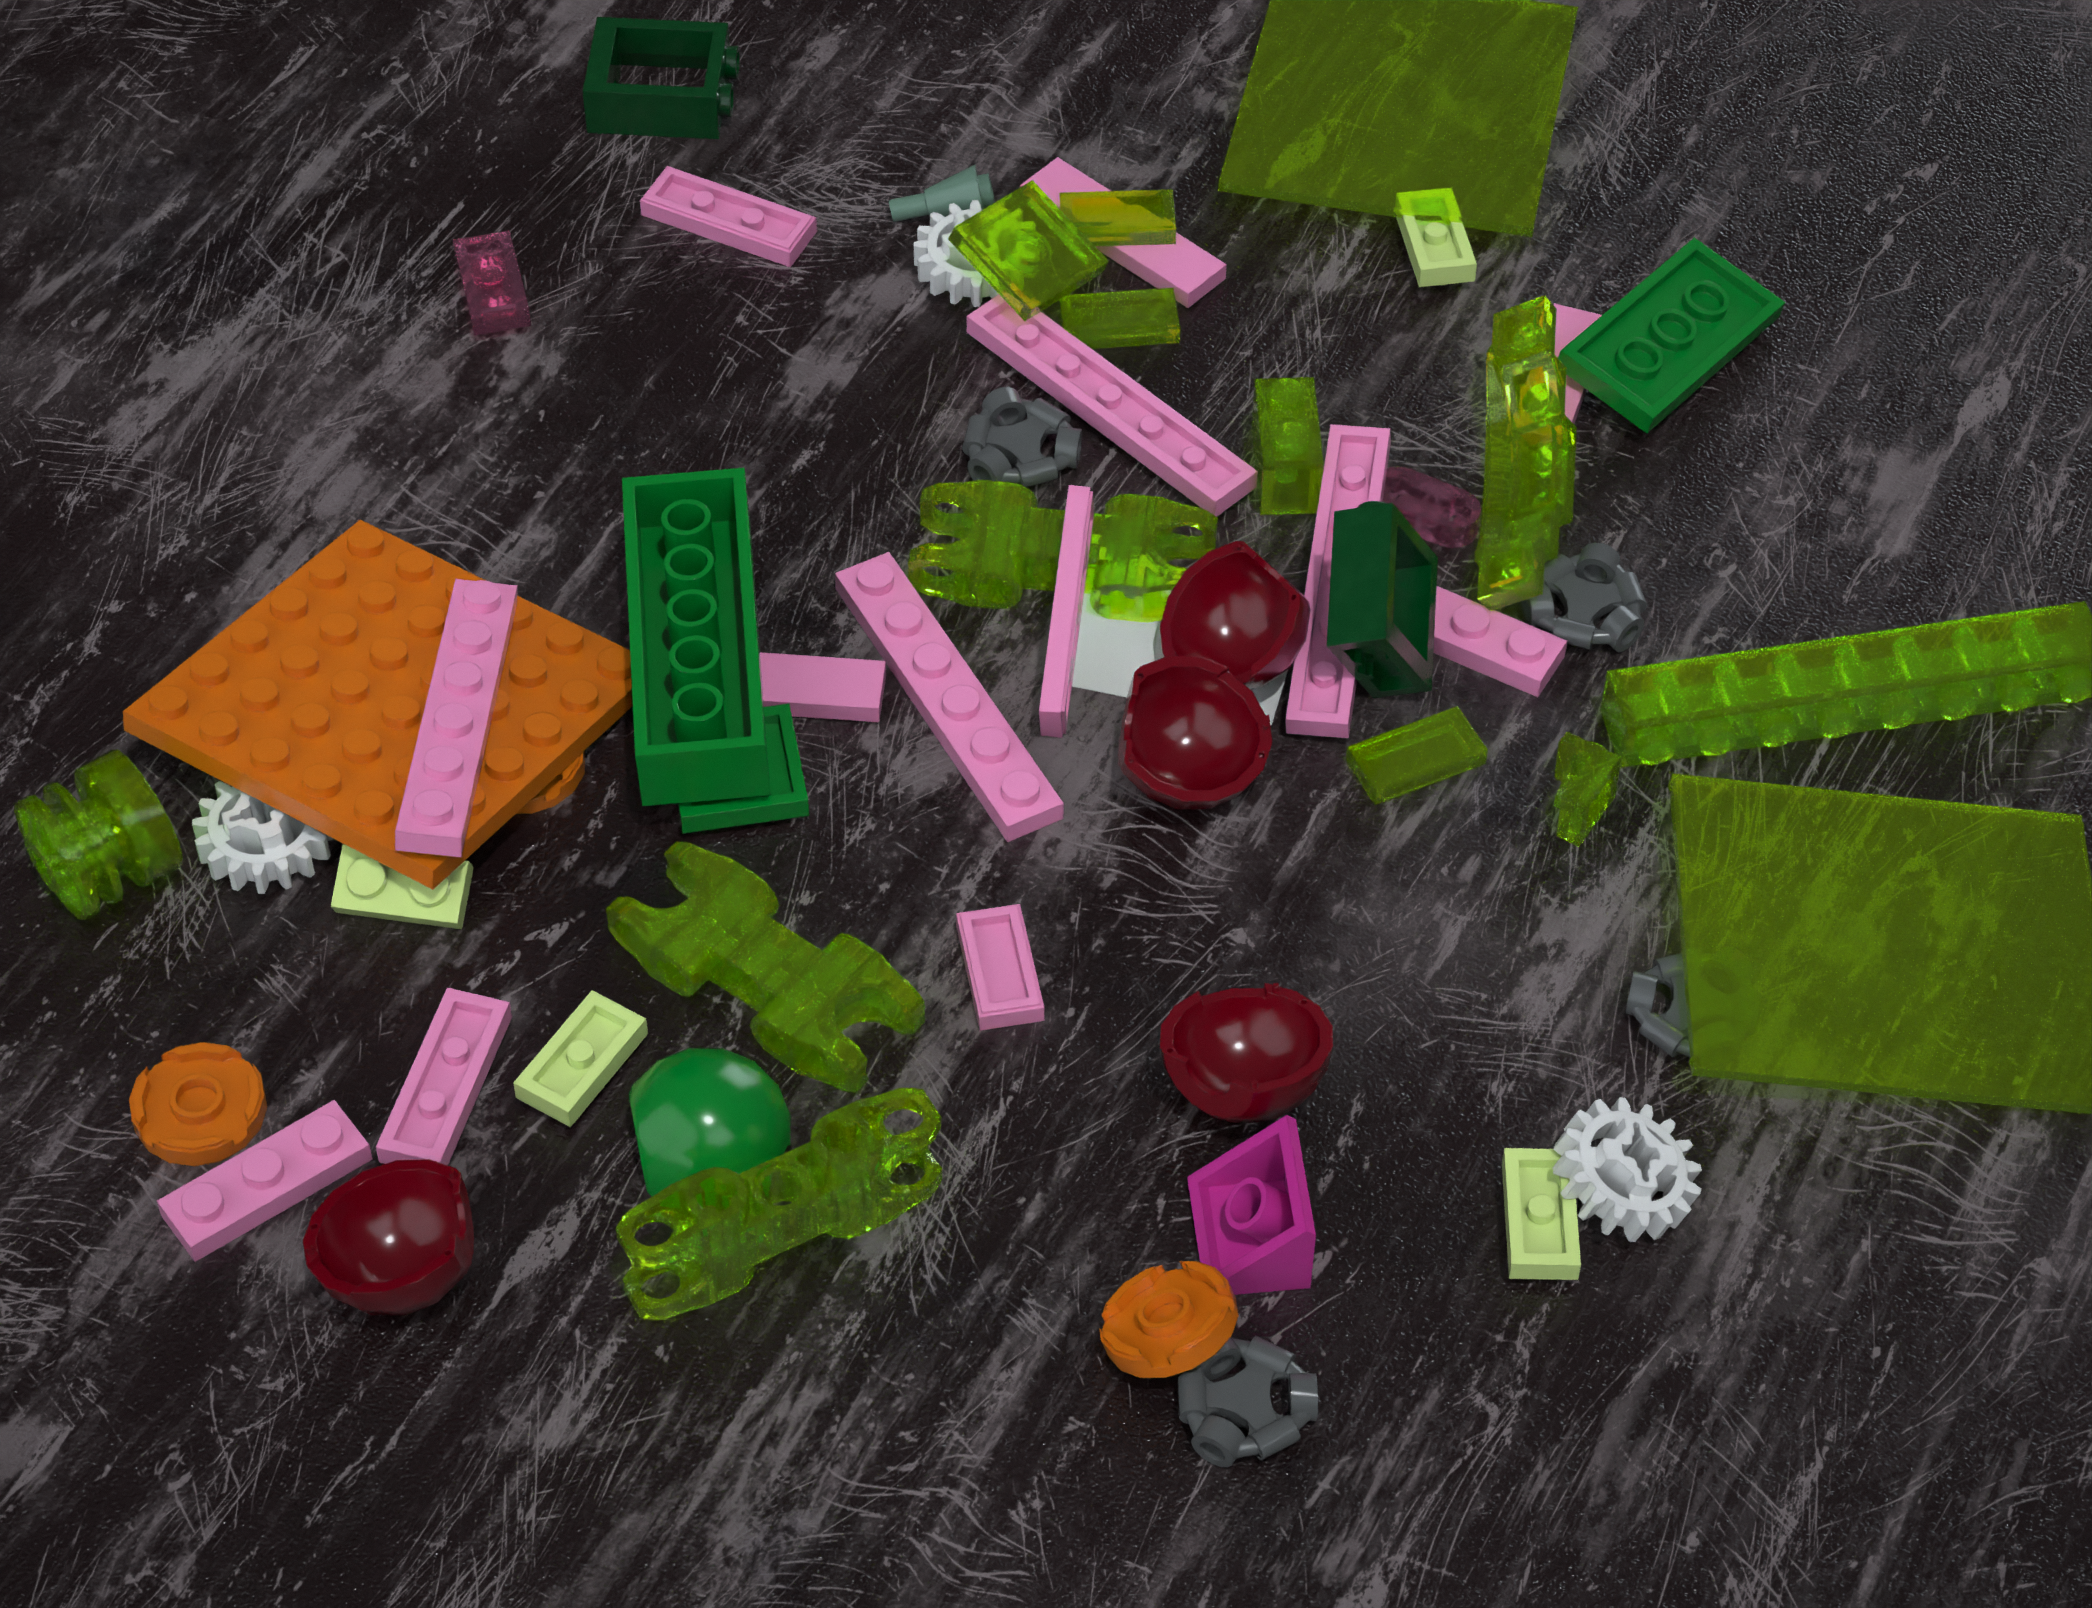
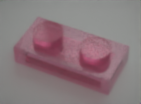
[453,230,531,335]

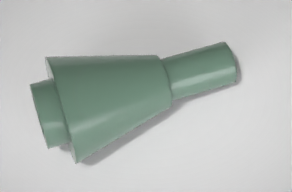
[889,164,995,222]

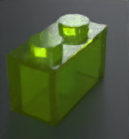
[1252,377,1324,515]

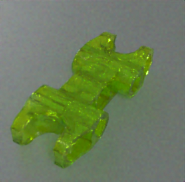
[908,480,1218,623]
[606,842,925,1092]
[615,1088,943,1320]

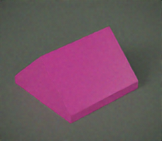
[1187,1115,1316,1295]

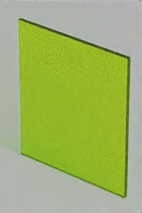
[1218,0,1578,237]
[1668,773,2092,1114]

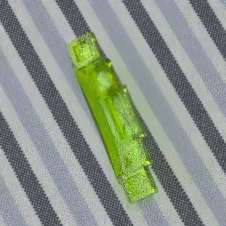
[1475,295,1577,611]

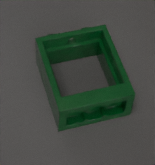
[583,17,740,139]
[1326,501,1438,698]

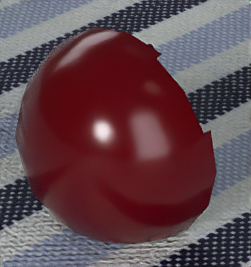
[1160,541,1311,690]
[1118,656,1272,809]
[1160,983,1333,1123]
[303,1159,474,1315]

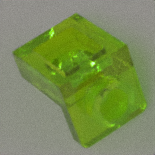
[1554,732,1621,847]

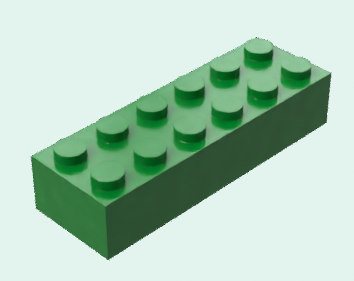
[622,468,771,806]

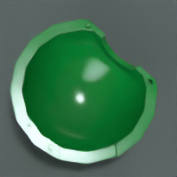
[629,1048,791,1210]

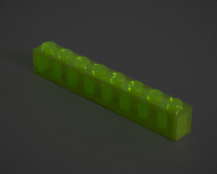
[1600,601,2092,768]

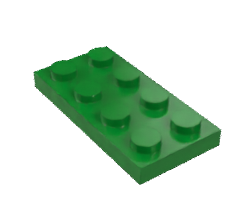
[1555,237,1786,433]

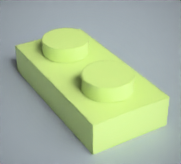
[1395,190,1477,287]
[331,844,474,929]
[513,990,648,1127]
[1502,1148,1581,1280]

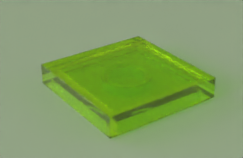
[948,180,1109,321]

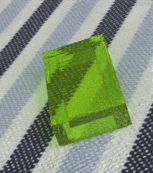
[1059,189,1176,247]
[1059,288,1180,349]
[1346,706,1488,805]

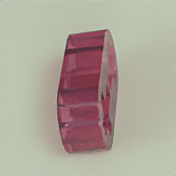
[1383,467,1481,548]

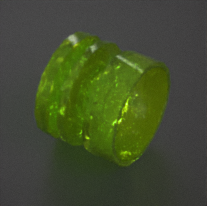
[14,749,183,920]

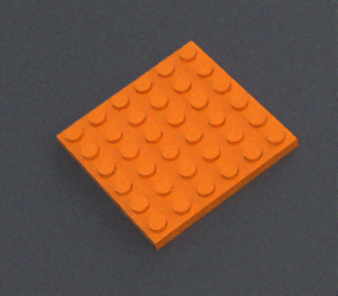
[123,519,633,890]

